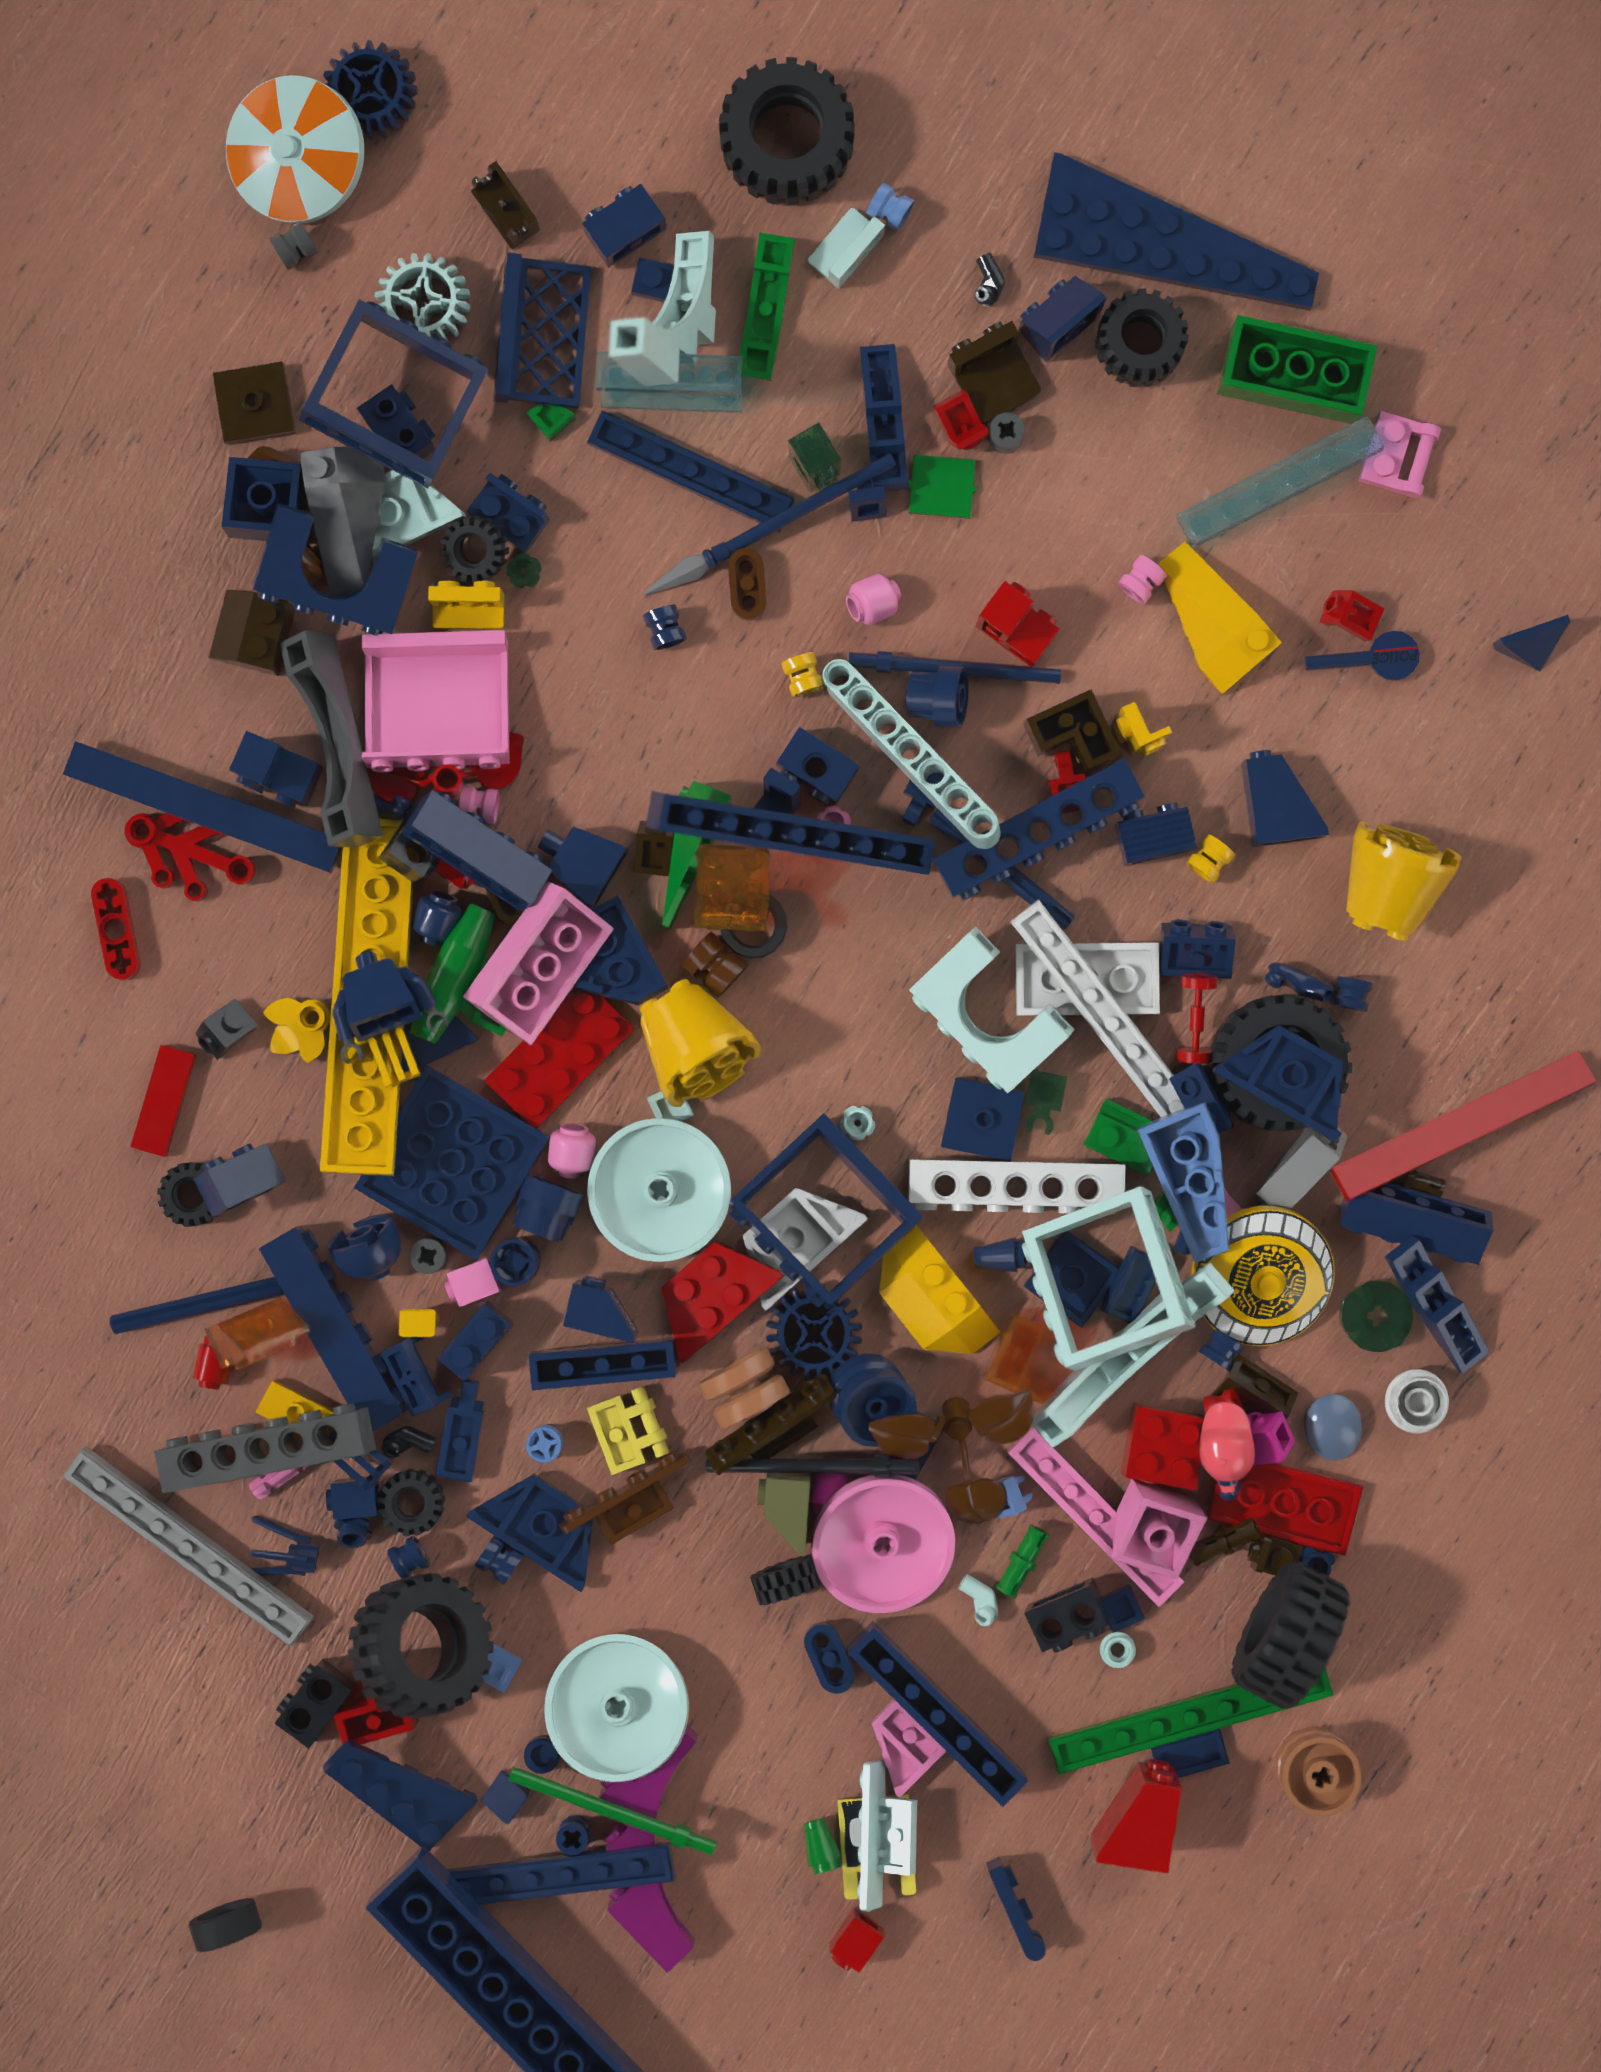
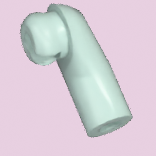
[958,1574,998,1626]

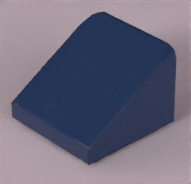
[481,1770,531,1825]

